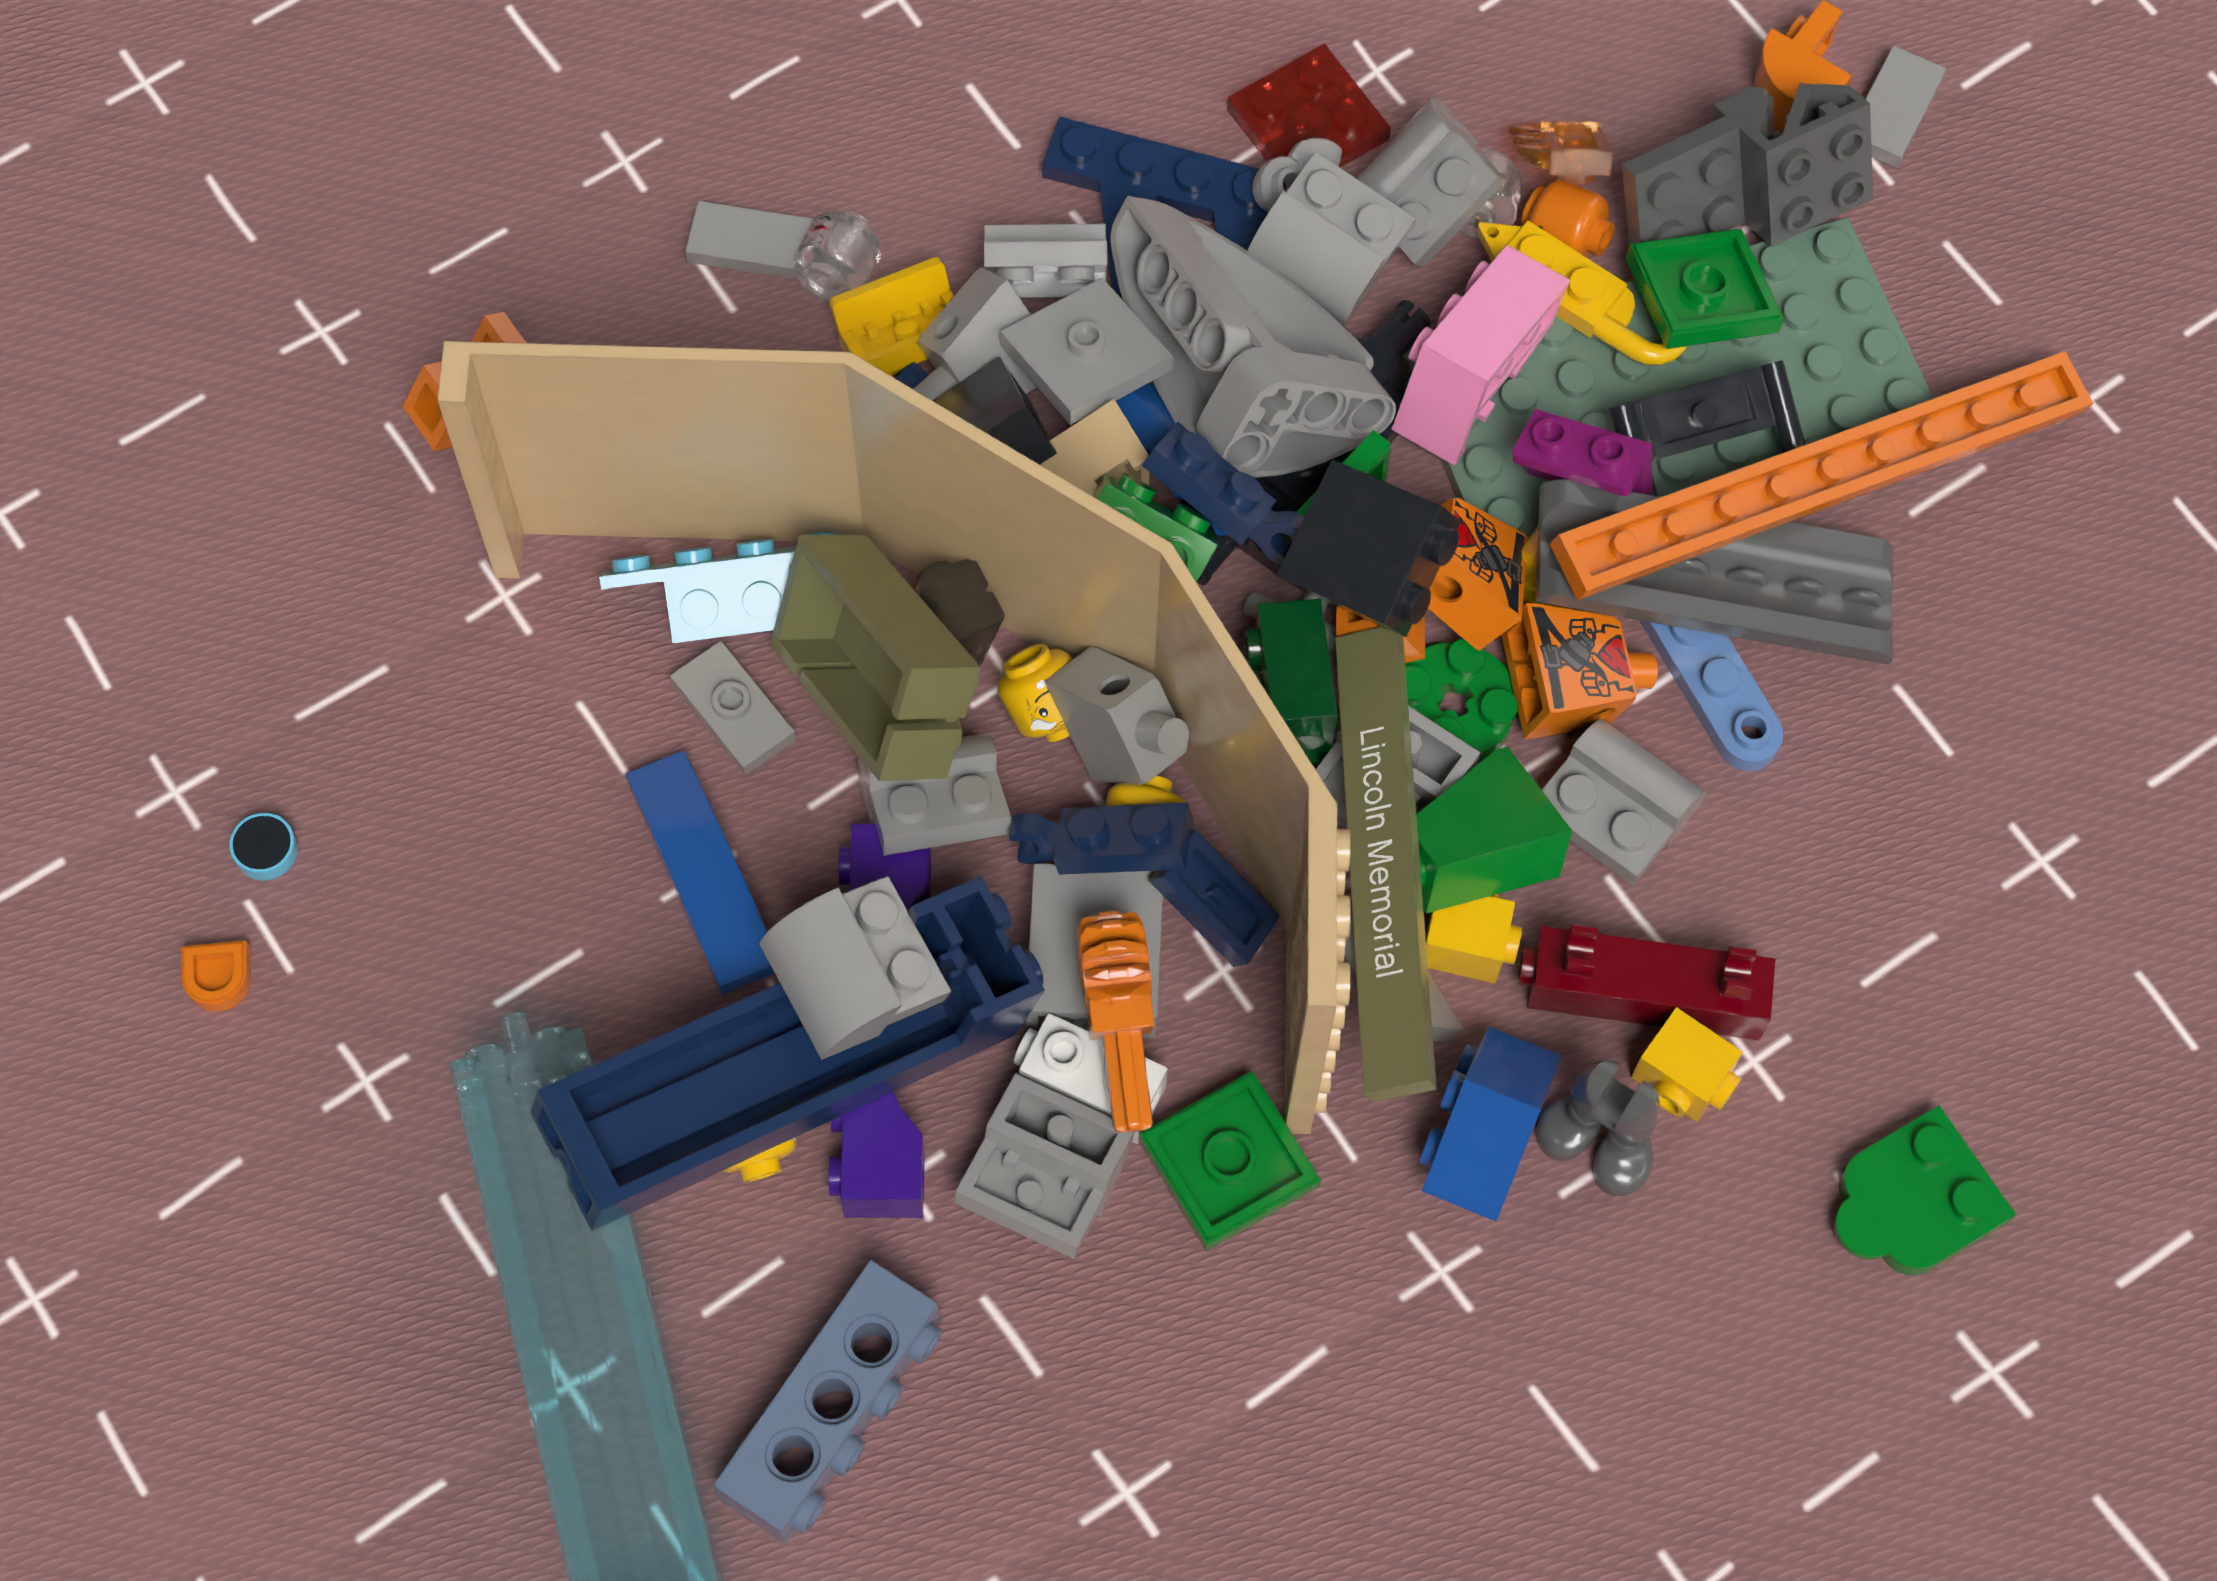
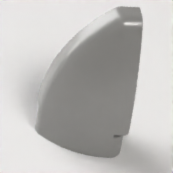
[1110,196,1396,478]

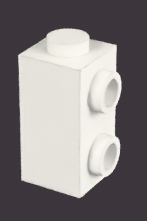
[1014,1013,1168,1144]

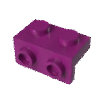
[1512,409,1653,496]

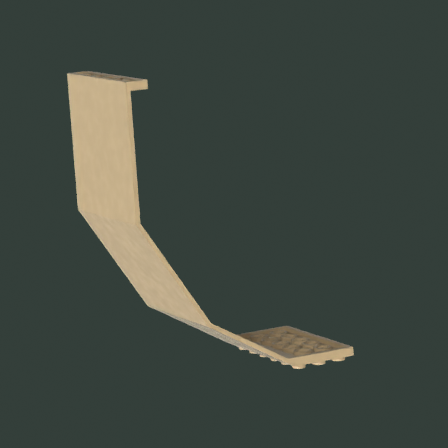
[438,341,1350,1134]

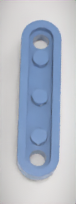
[1639,620,1783,771]

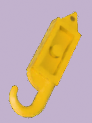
[1477,221,1687,365]

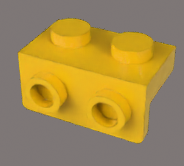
[829,257,954,376]

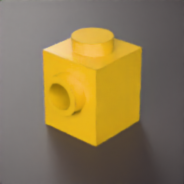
[1425,894,1522,984]
[1631,1007,1743,1122]

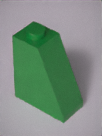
[1416,746,1572,914]

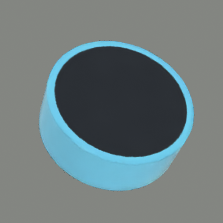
[229,813,298,881]

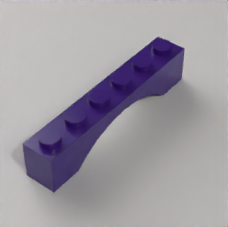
[829,824,932,1218]

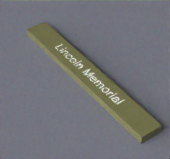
[1335,626,1437,1103]

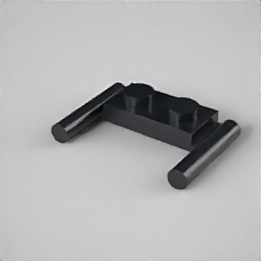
[1609,360,1806,497]

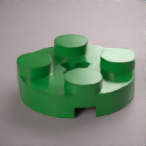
[1405,639,1518,763]

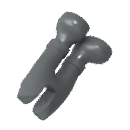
[1536,1060,1660,1196]

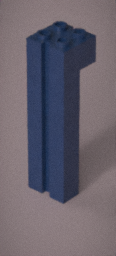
[530,876,1045,1231]

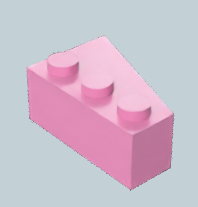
[1392,245,1570,466]

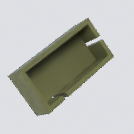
[770,535,981,781]

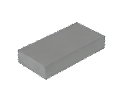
[1866,45,1947,169]
[685,201,816,281]

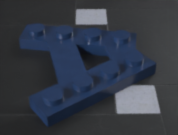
[1042,116,1286,300]

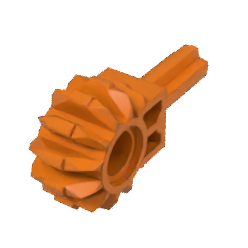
[1076,910,1155,1133]

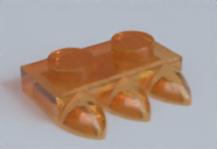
[1509,122,1613,184]

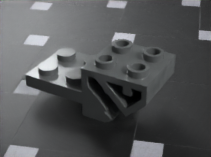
[1622,83,1873,247]

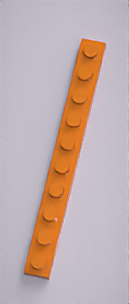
[1550,351,2093,600]

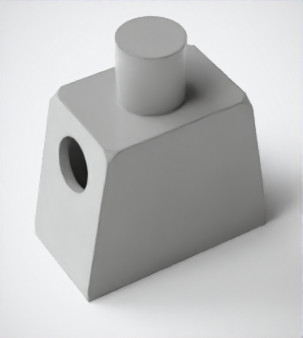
[913,267,1037,401]
[1045,646,1189,785]

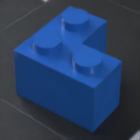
[1419,1026,1562,1222]

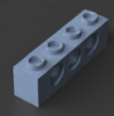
[713,1260,943,1544]

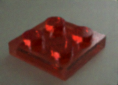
[1227,43,1391,188]

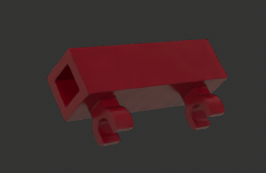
[1518,924,1776,1041]

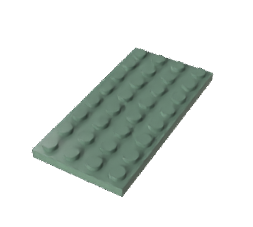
[1401,217,1934,537]

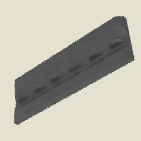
[1535,479,1893,665]

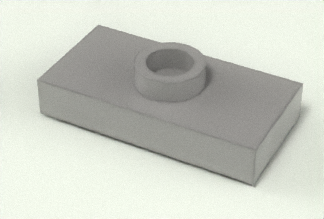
[670,641,796,776]

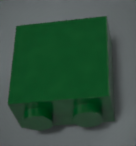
[1243,598,1338,770]

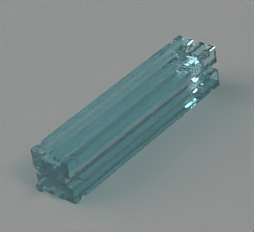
[449,1012,724,1581]

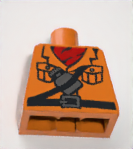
[1428,498,1529,651]
[1501,603,1658,739]

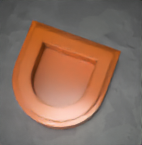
[181,940,251,1012]

